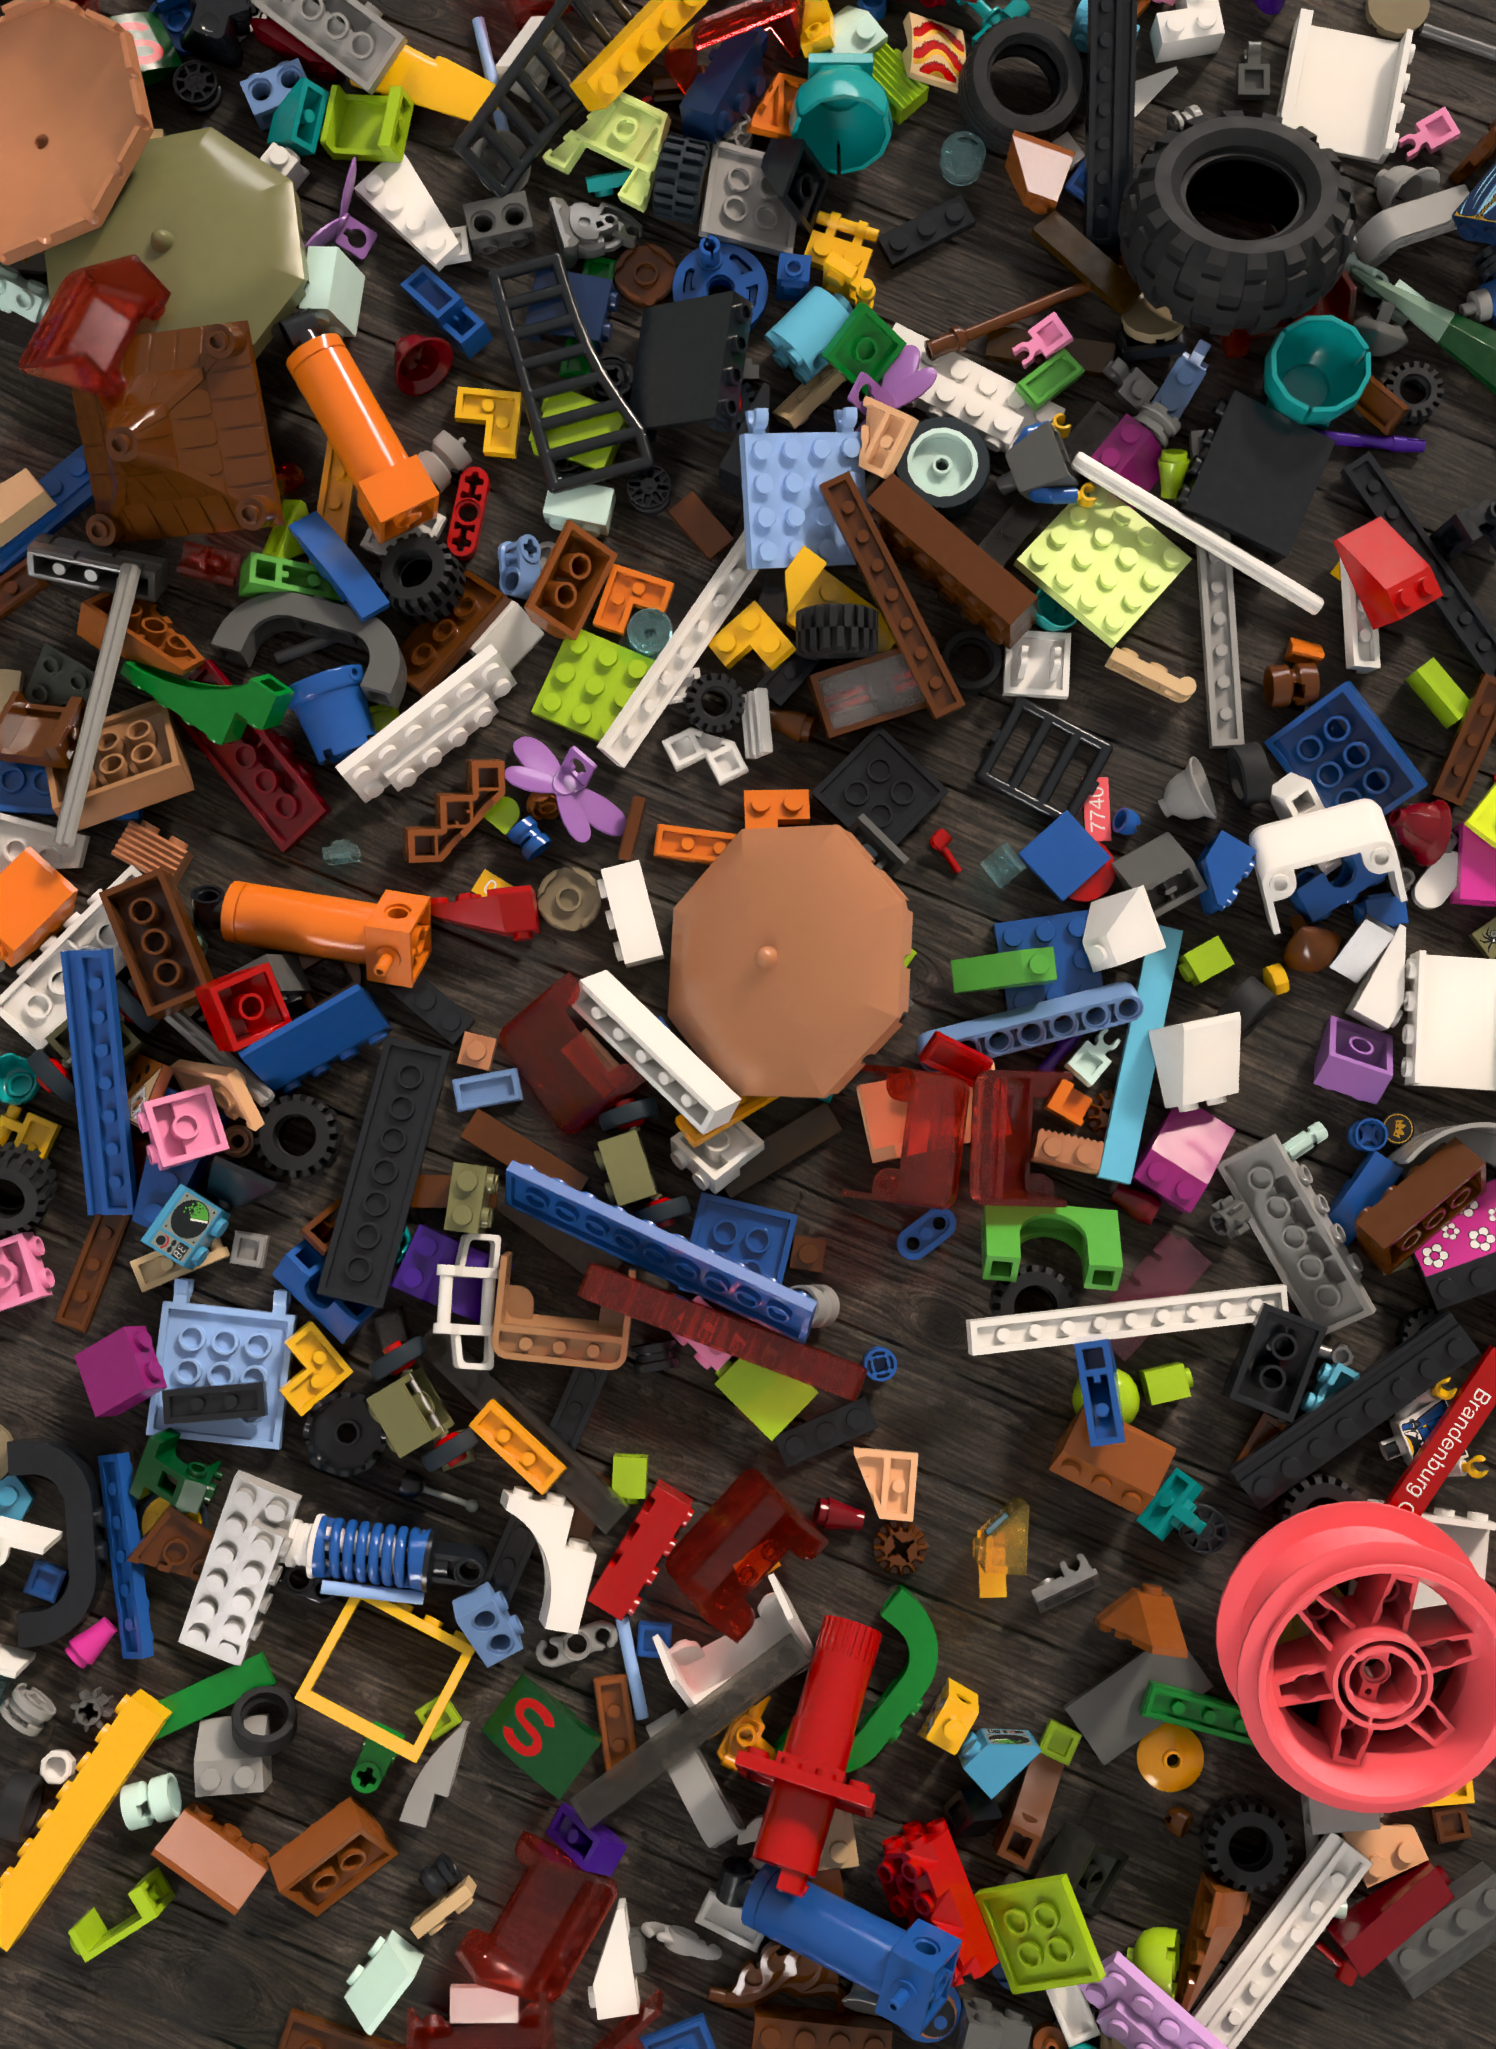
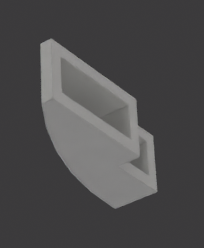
[399,1720,470,1828]

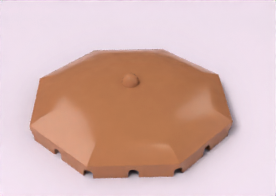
[0,0,154,266]
[667,825,913,1099]

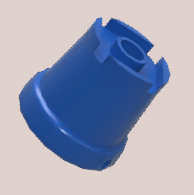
[288,664,377,765]

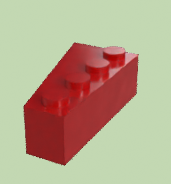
[587,1479,695,1621]

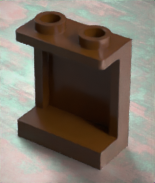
[0,691,87,769]

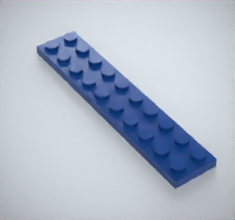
[505,1160,818,1345]

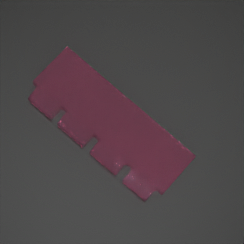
[1109,1233,1212,1362]

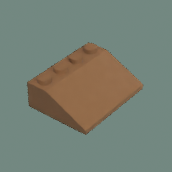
[45,699,195,831]

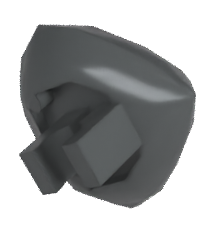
[1350,301,1408,358]

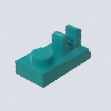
[585,169,633,197]

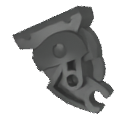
[549,197,643,269]

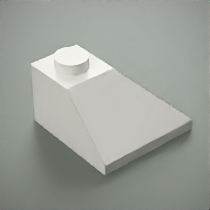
[1082,885,1166,973]

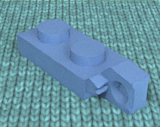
[1151,339,1211,420]

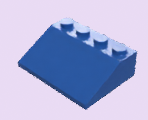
[1264,680,1428,816]
[238,984,393,1095]

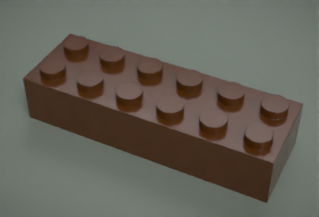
[865,473,1038,650]

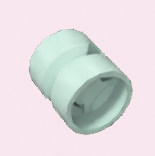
[120,1773,182,1831]

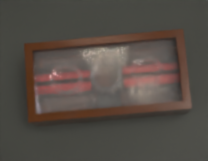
[807,636,939,741]

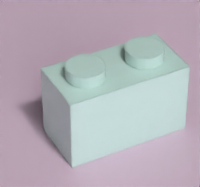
[543,477,616,537]

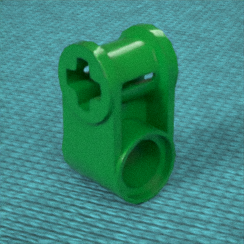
[351,1721,406,1794]

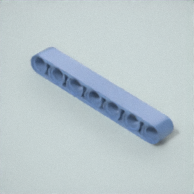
[916,981,1144,1072]

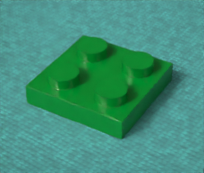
[821,301,907,396]

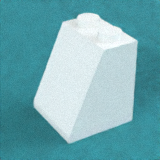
[1148,1012,1241,1112]

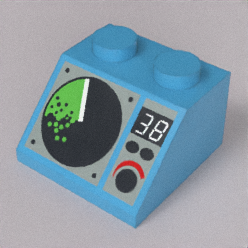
[140,1183,231,1270]
[957,1728,1041,1800]

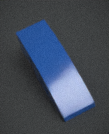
[400,264,493,359]
[1327,1151,1404,1247]

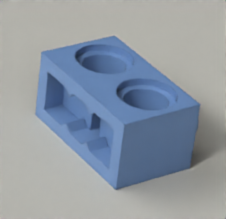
[240,58,307,131]
[452,1582,524,1668]

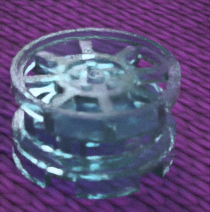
[939,131,986,186]
[627,608,673,659]

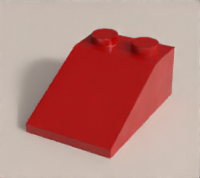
[1333,517,1444,630]

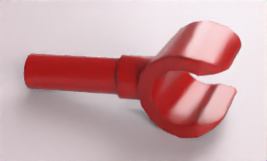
[930,829,962,874]
[1315,1940,1358,1986]

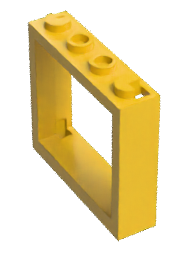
[294,1583,476,1763]

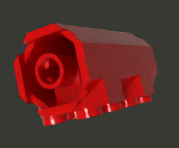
[876,1817,999,1987]

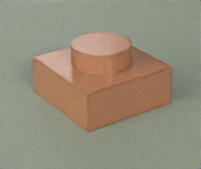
[457,1031,498,1072]

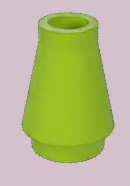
[1158,449,1190,499]

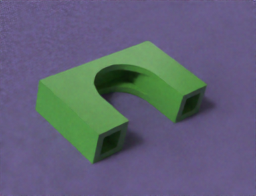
[981,1199,1123,1291]

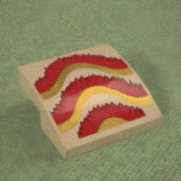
[902,12,966,93]

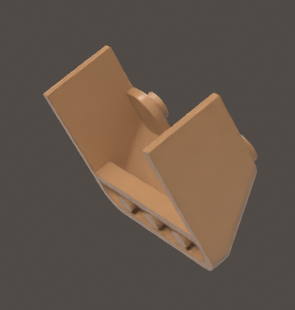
[492,1251,638,1370]

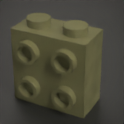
[444,1162,499,1234]

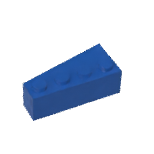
[132,1087,231,1229]

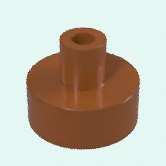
[1031,2021,1067,2049]

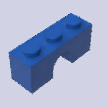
[1289,853,1388,922]
[272,1239,377,1344]

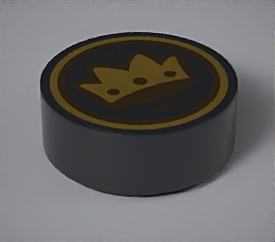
[1380,1112,1414,1145]

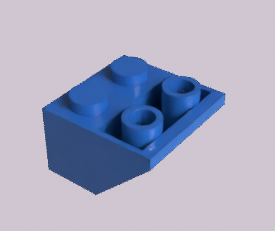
[1195,830,1257,916]

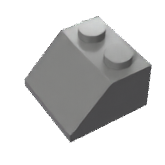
[194,1713,273,1797]

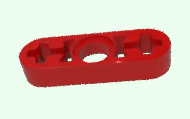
[447,467,490,561]

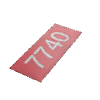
[1082,777,1112,841]

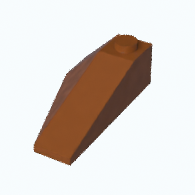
[76,592,205,675]
[1094,1584,1188,1659]
[1175,1871,1251,2012]

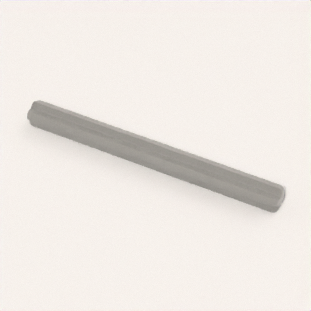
[128,978,275,1107]

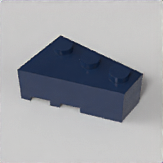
[680,23,766,144]

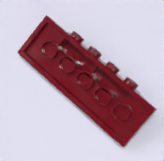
[170,660,332,853]

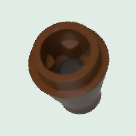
[770,709,817,744]

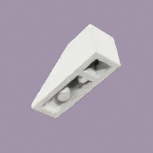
[1270,772,1342,875]
[1345,924,1406,1031]
[588,1898,640,2020]

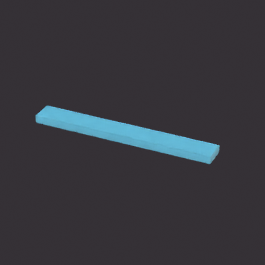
[1096,925,1183,1185]

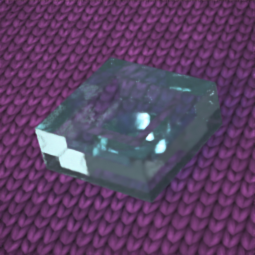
[322,840,362,866]
[980,842,1027,889]

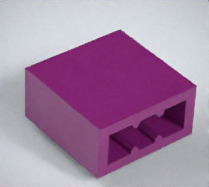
[74,1326,167,1418]

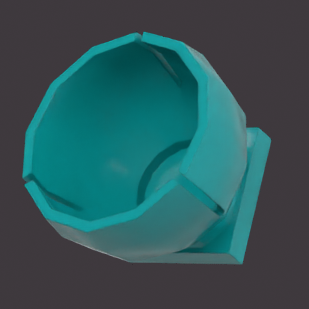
[788,53,893,174]
[1263,315,1371,430]

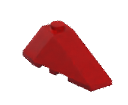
[430,885,540,941]

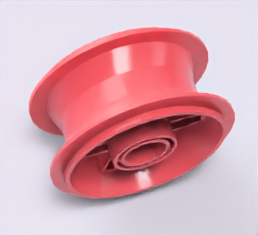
[1216,1501,1496,1813]

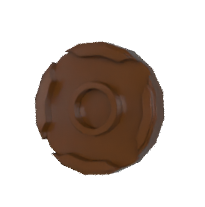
[615,243,677,308]

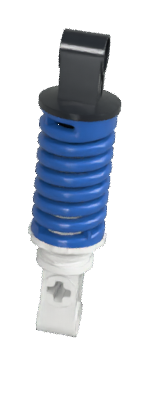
[279,1514,489,1594]

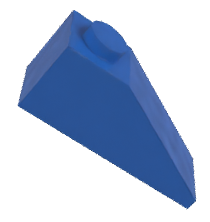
[1074,1339,1126,1447]

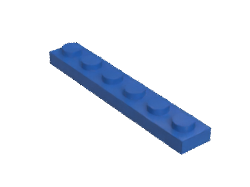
[98,1452,154,1659]

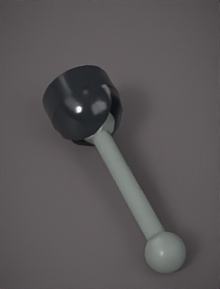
[398,1469,479,1512]

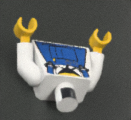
[1379,1376,1489,1479]

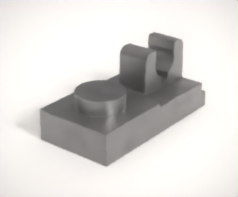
[1031,1553,1101,1614]

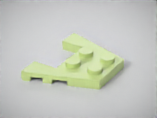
[542,92,671,213]

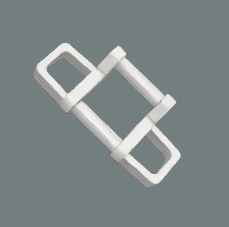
[433,1233,501,1370]

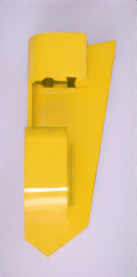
[350,45,500,122]

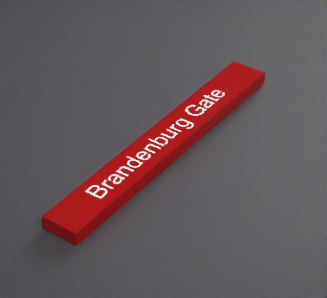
[1353,1345,1496,1582]

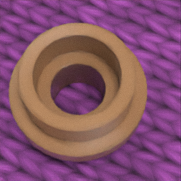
[224,1125,255,1158]

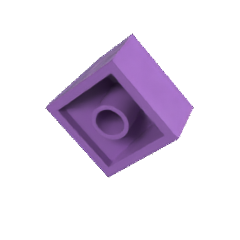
[1313,1015,1393,1105]

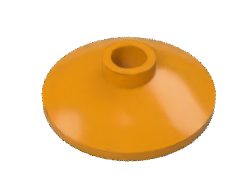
[1136,1722,1204,1792]

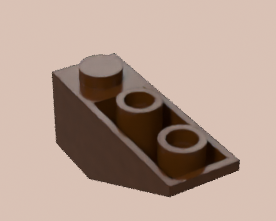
[992,1753,1064,1870]

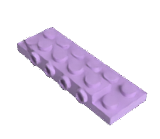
[1077,1951,1229,2049]

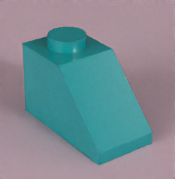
[267,77,329,156]

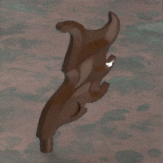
[707,1941,847,2014]

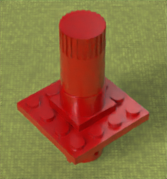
[734,1615,882,1898]

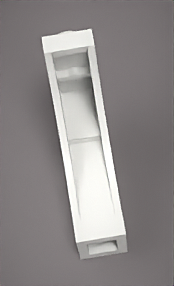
[500,1486,597,1634]

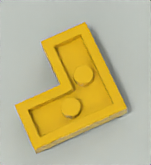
[454,387,523,459]
[708,600,796,671]
[278,1320,353,1417]

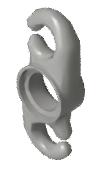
[536,1620,618,1668]
[641,1921,722,1960]

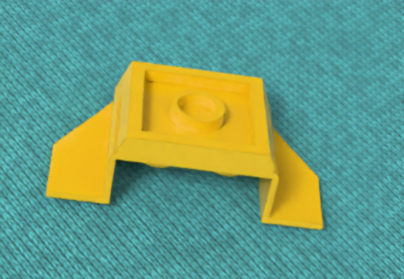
[785,545,895,662]

